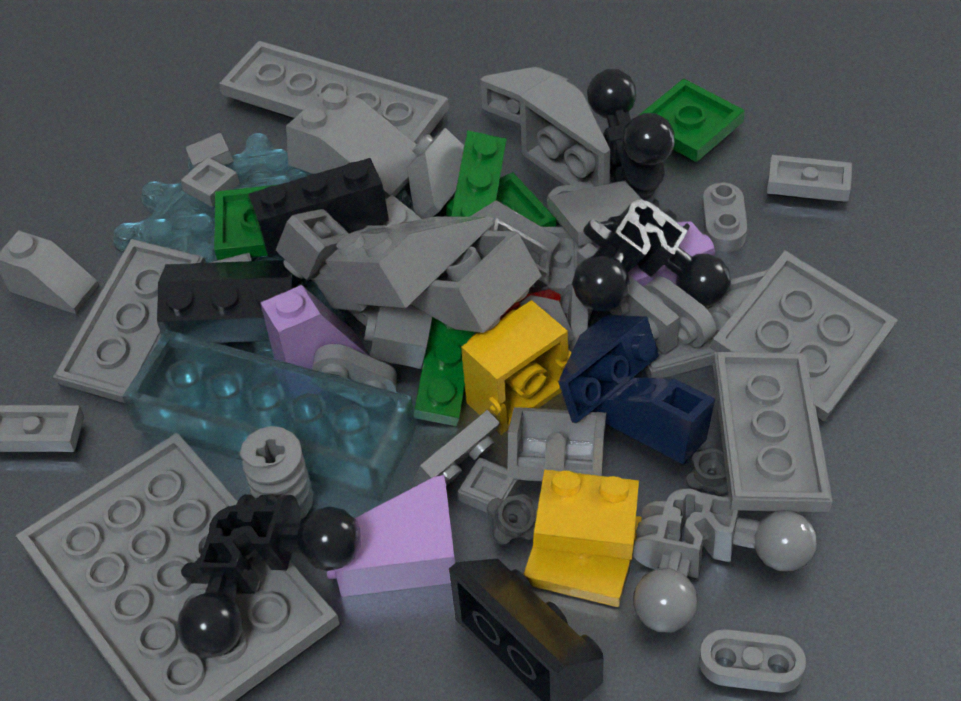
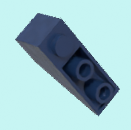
[558,315,659,423]
[591,377,715,464]

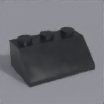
[247,158,389,258]
[157,260,295,345]
[449,558,604,701]

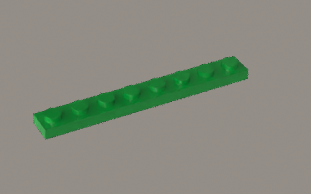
[413,130,507,427]

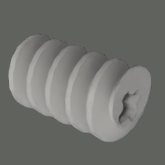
[239,426,314,519]

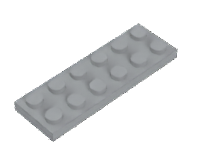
[219,41,449,145]

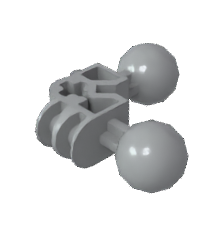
[632,489,817,633]

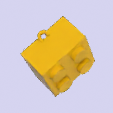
[461,300,571,435]

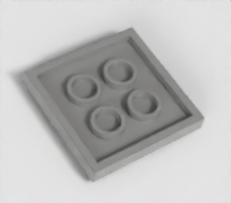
[710,250,898,422]

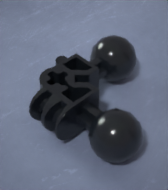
[587,69,675,200]
[572,199,731,311]
[177,494,361,659]

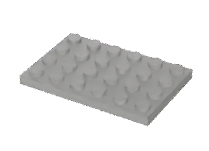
[15,433,340,701]

